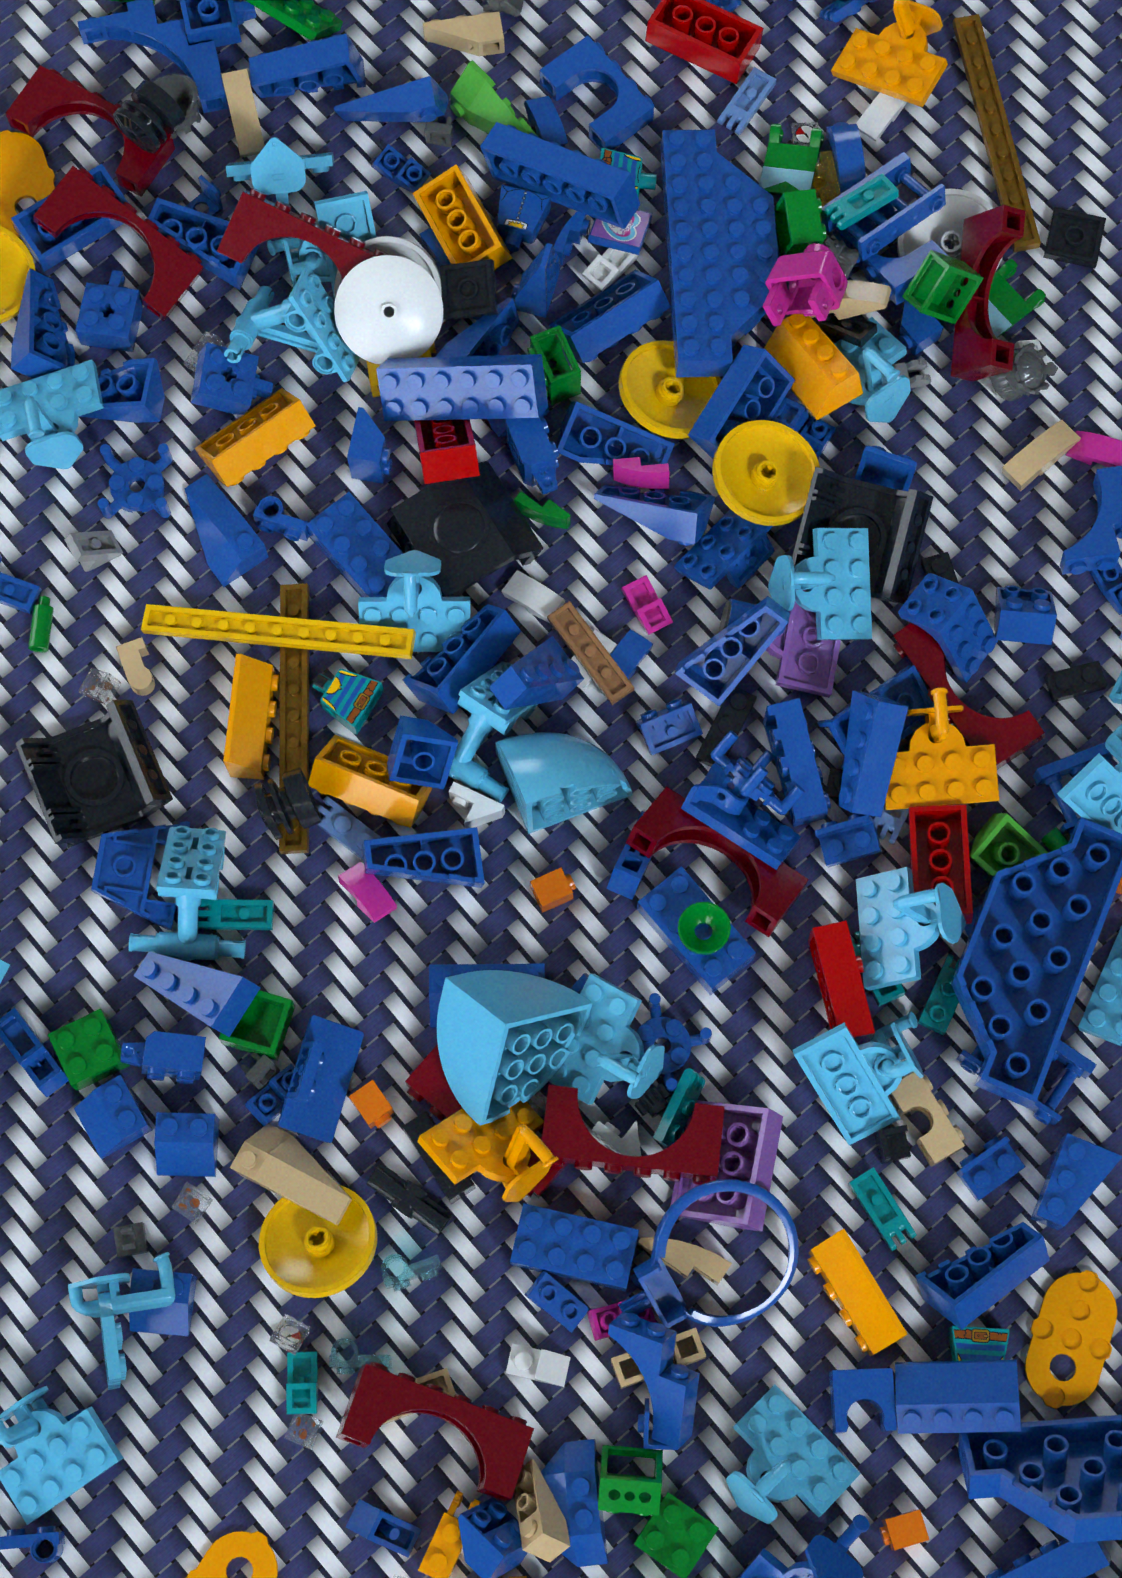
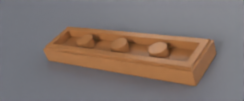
[547,601,634,705]

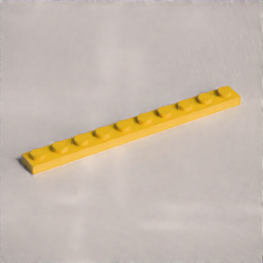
[141,604,416,659]

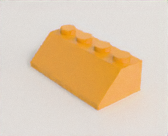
[412,164,512,269]
[764,314,863,420]
[194,388,316,487]
[223,654,280,780]
[308,735,432,828]
[807,1229,908,1357]

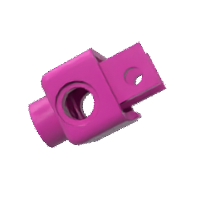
[762,243,848,326]

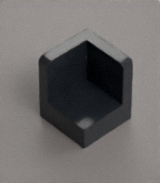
[875,1125,911,1164]

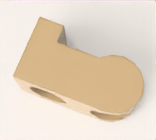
[116,637,155,696]

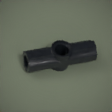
[366,1164,452,1235]

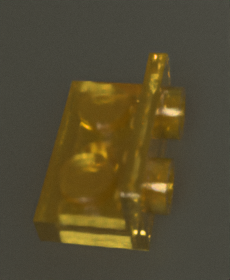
[812,150,841,216]

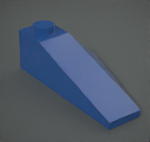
[334,76,449,122]
[512,243,560,318]
[11,269,75,379]
[435,297,519,357]
[79,358,165,423]
[556,401,675,466]
[184,474,269,587]
[594,485,715,546]

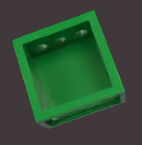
[774,189,826,256]
[902,250,984,324]
[527,325,581,405]
[218,990,296,1061]
[48,1008,130,1091]
[598,1445,663,1516]
[633,1492,719,1578]

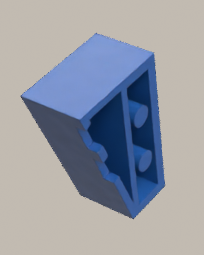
[1031,1133,1122,1230]

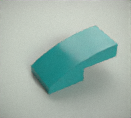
[286,1351,318,1414]

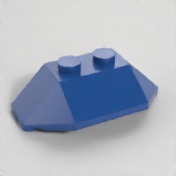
[541,1439,608,1567]

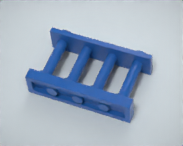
[821,152,946,261]
[1032,742,1114,836]
[957,1040,1097,1126]

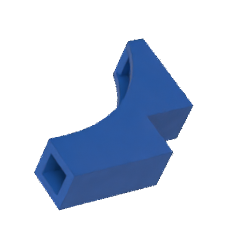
[1060,466,1122,575]
[608,1312,700,1449]

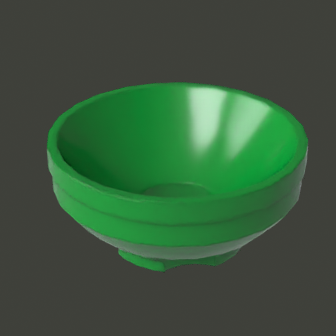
[678,902,731,955]

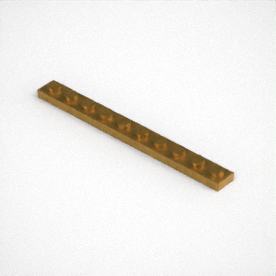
[953,14,1041,253]
[279,583,309,854]

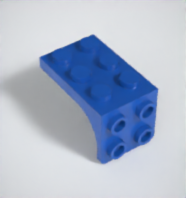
[855,446,917,491]
[898,573,998,683]

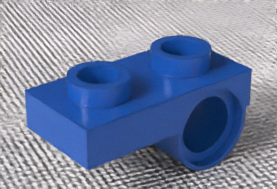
[253,496,309,541]
[524,1271,590,1333]
[0,1526,65,1563]

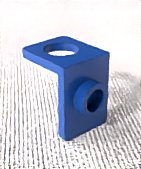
[185,175,223,216]
[638,1398,678,1450]

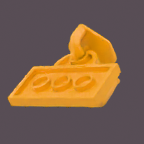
[831,0,948,107]
[884,688,1000,811]
[417,1101,558,1202]

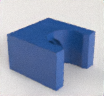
[829,1368,897,1434]

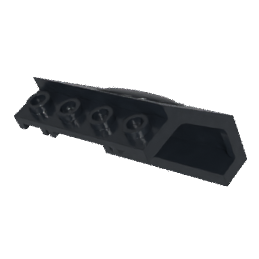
[387,461,543,597]
[792,467,933,604]
[15,700,173,848]

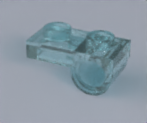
[381,1254,443,1292]
[329,1338,392,1375]

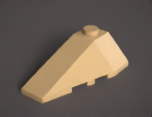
[230,1123,352,1226]

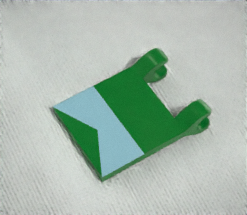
[759,123,824,195]
[988,259,1046,338]

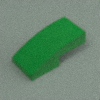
[514,491,571,529]

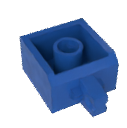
[180,0,256,47]
[75,270,143,352]
[190,342,273,415]
[505,417,559,494]
[121,1031,206,1084]

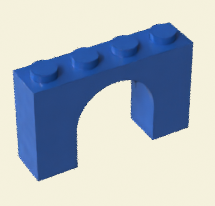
[539,35,654,151]
[833,203,948,305]

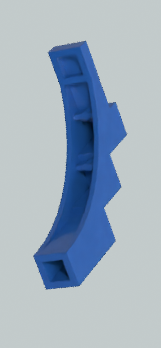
[77,0,229,113]

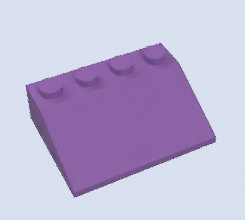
[670,1100,783,1232]

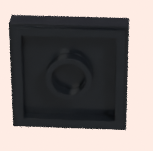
[1043,207,1106,269]
[440,259,498,321]

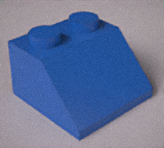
[347,407,392,484]
[387,715,458,789]
[74,1075,153,1159]
[154,1112,220,1177]
[129,1268,197,1337]

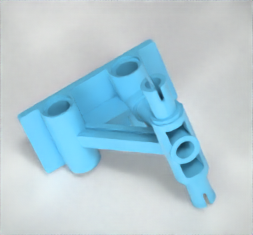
[224,266,361,382]
[449,662,538,803]
[129,826,246,961]

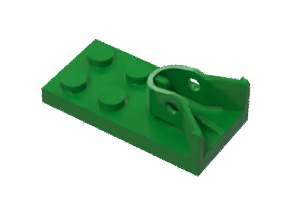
[245,0,343,41]

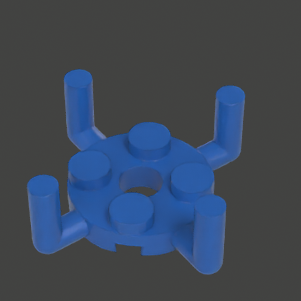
[98,443,173,519]
[711,730,805,815]
[624,993,712,1094]

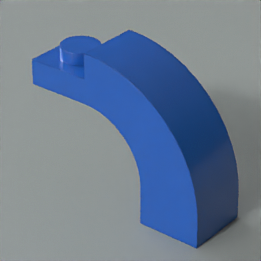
[826,122,866,197]

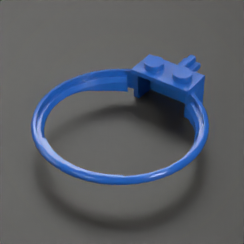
[618,1179,799,1328]

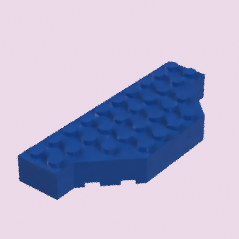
[660,129,778,377]
[951,817,1122,1108]
[958,1415,1122,1543]

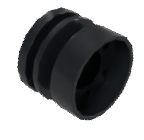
[113,80,185,154]
[254,767,322,840]

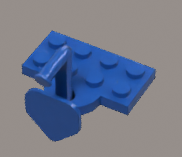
[738,1514,870,1578]

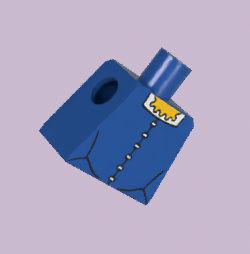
[497,185,551,252]

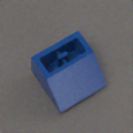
[994,585,1057,645]
[458,1498,528,1578]

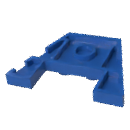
[91,821,191,931]

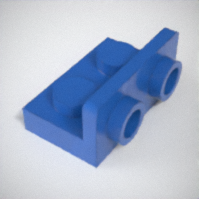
[635,698,703,755]
[815,814,882,868]
[956,1136,1026,1202]

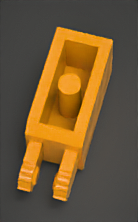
[418,1490,481,1578]

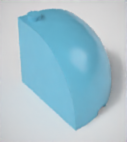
[495,732,633,834]
[437,970,593,1126]

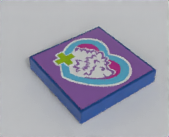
[588,210,653,255]

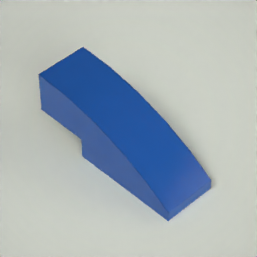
[0,1007,69,1097]

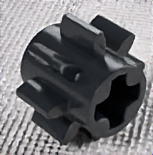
[634,1083,670,1118]

